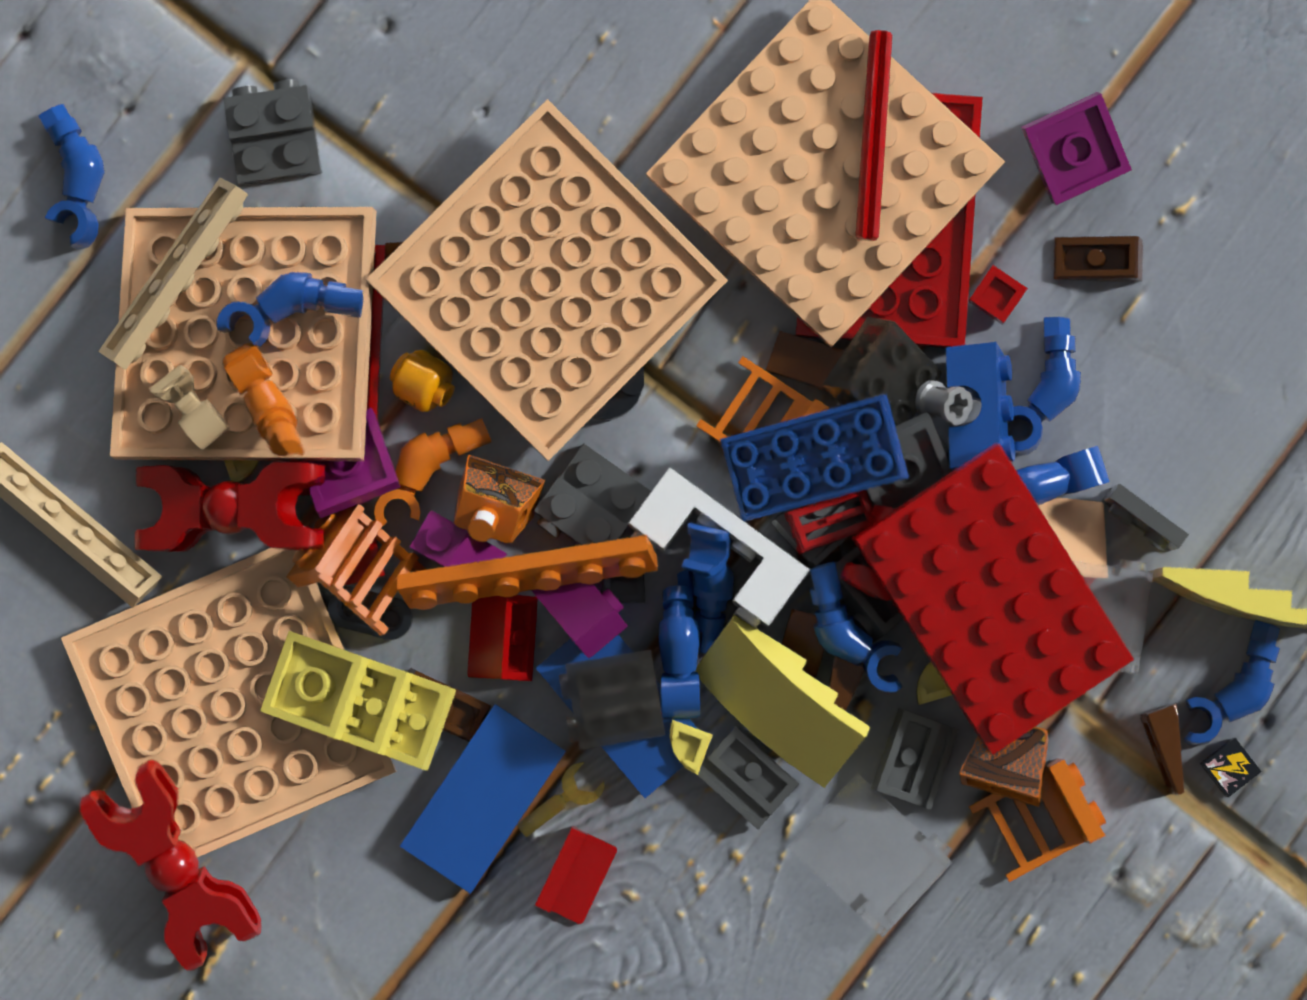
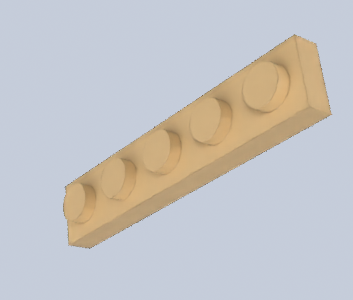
[98,178,248,370]
[0,442,163,608]

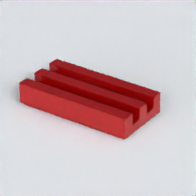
[784,489,873,555]

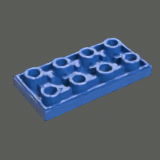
[720,394,909,521]
[536,635,710,798]
[400,704,566,894]

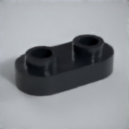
[328,586,413,640]

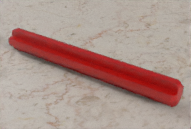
[856,30,893,241]

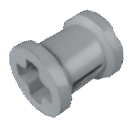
[915,380,973,425]

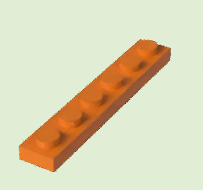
[397,535,658,610]

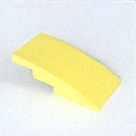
[1149,567,1307,629]
[696,615,870,788]
[260,631,456,771]

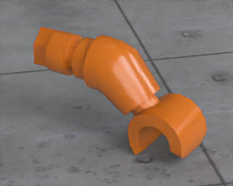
[222,343,304,457]
[373,418,492,527]

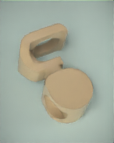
[149,365,230,450]

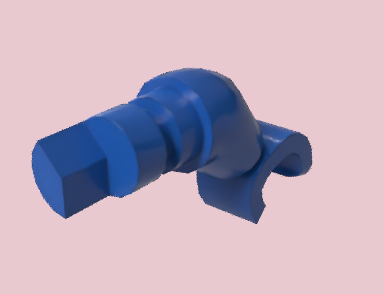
[38,104,105,250]
[216,272,363,347]
[1008,317,1081,456]
[1016,446,1110,506]
[681,523,734,653]
[810,562,903,692]
[658,570,700,719]
[1182,620,1280,746]

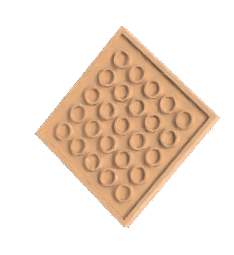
[646,0,1005,348]
[366,99,728,461]
[110,207,377,461]
[61,548,397,858]

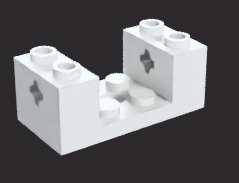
[629,468,809,628]

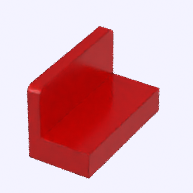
[467,595,538,681]
[535,826,617,924]

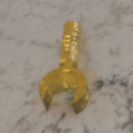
[517,762,605,838]

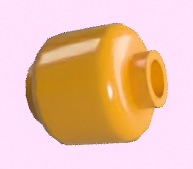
[390,350,455,412]

